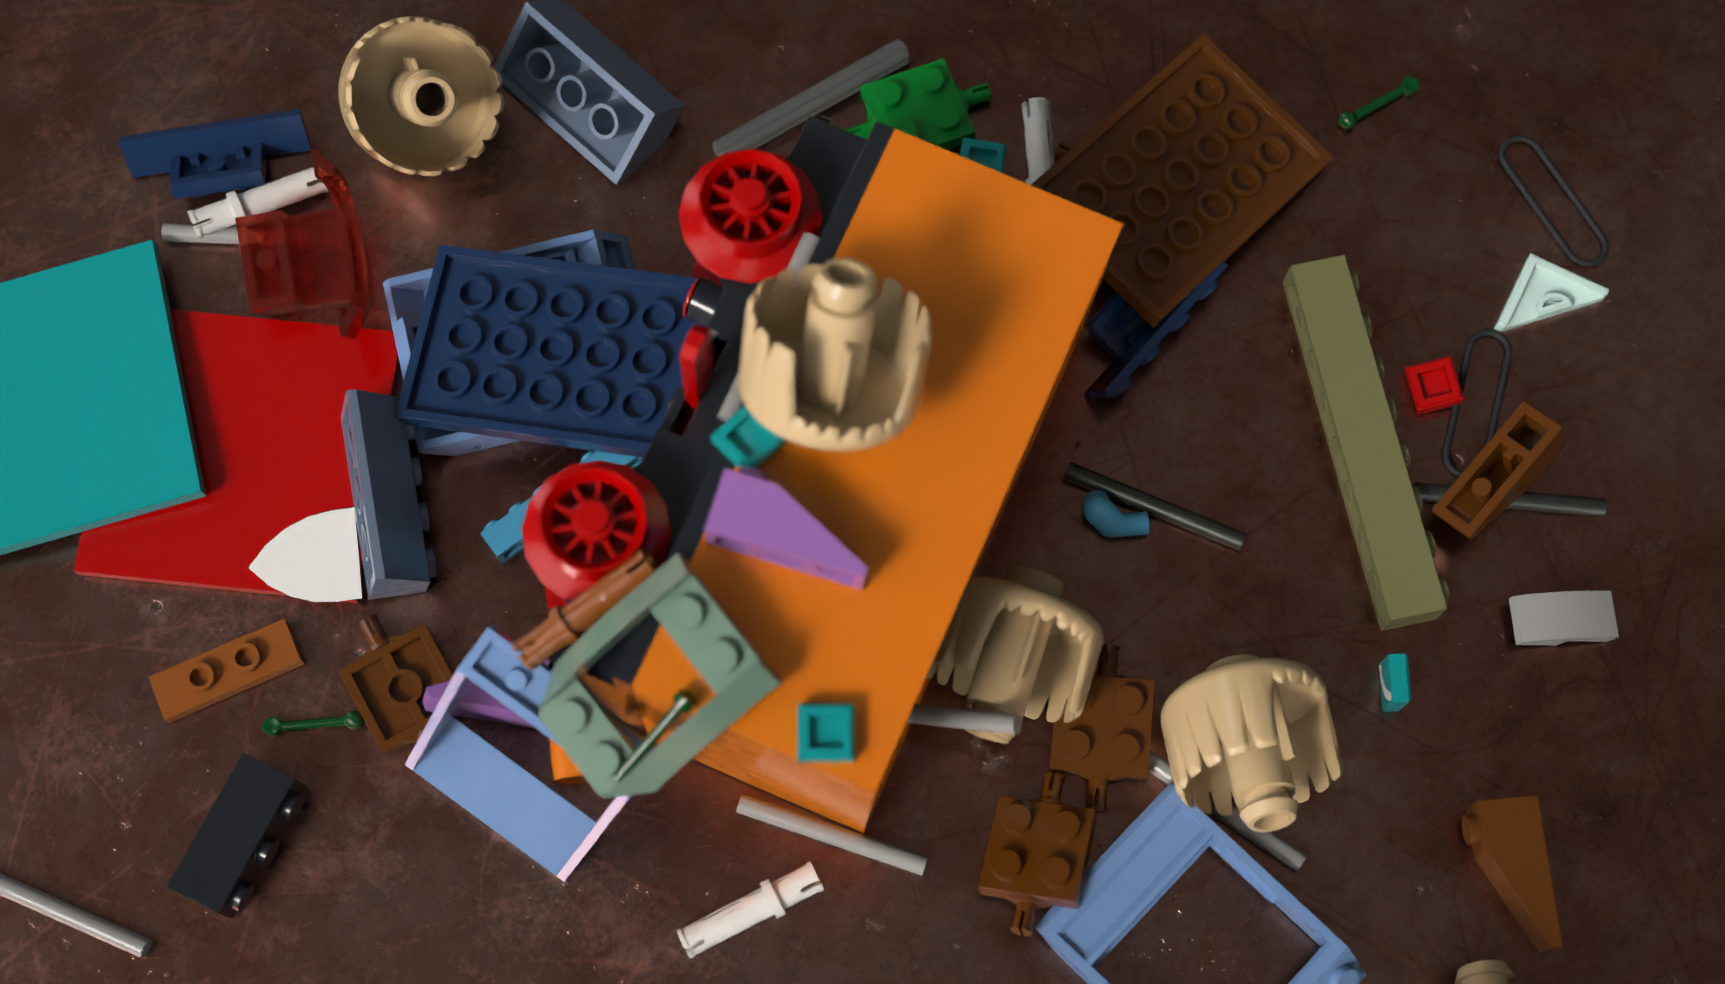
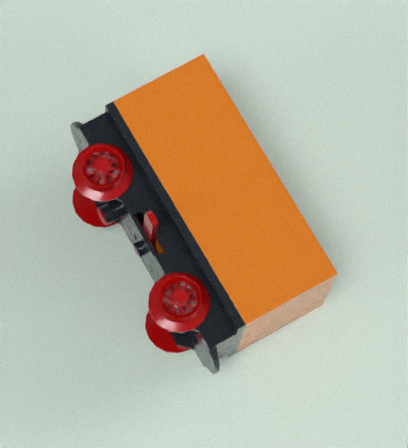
[522,115,1123,834]

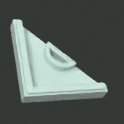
[1493,253,1609,332]

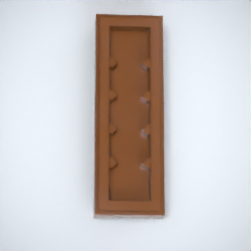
[148,618,305,723]

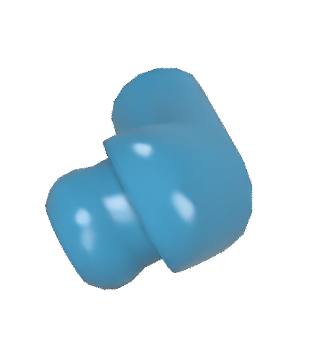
[1083,490,1149,538]

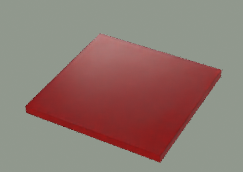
[73,309,400,604]

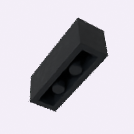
[166,753,306,919]

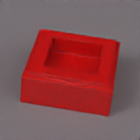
[1404,356,1464,415]

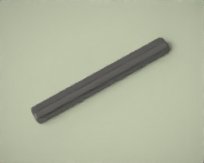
[712,39,910,158]

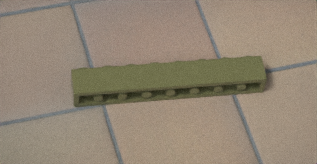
[1283,255,1449,631]

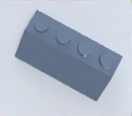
[494,0,685,185]
[341,389,437,600]

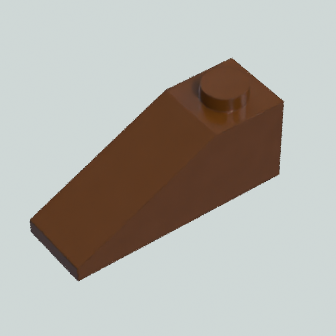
[1432,401,1565,540]
[1462,796,1563,952]

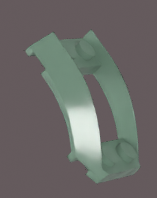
[538,553,782,798]

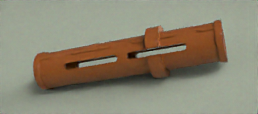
[512,548,660,670]

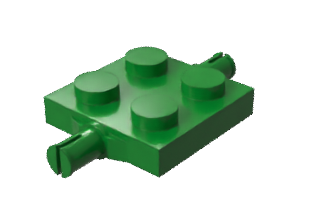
[843,58,992,150]

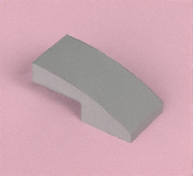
[1509,591,1619,646]

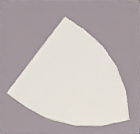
[248,507,362,602]

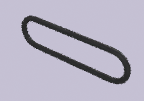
[1499,135,1609,267]
[1443,329,1512,477]

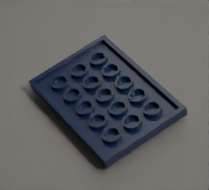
[395,245,713,458]

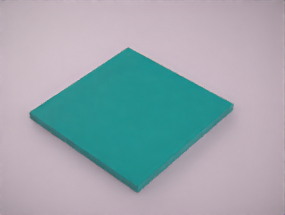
[0,240,207,555]

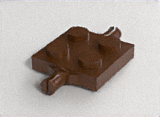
[338,614,458,757]
[1050,644,1156,811]
[978,772,1097,936]

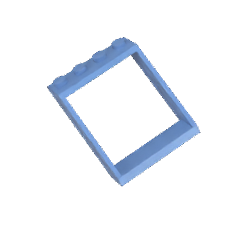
[405,625,657,882]

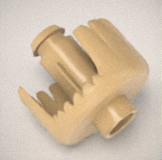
[338,16,504,176]
[738,258,933,451]
[927,566,1104,743]
[1160,654,1343,832]

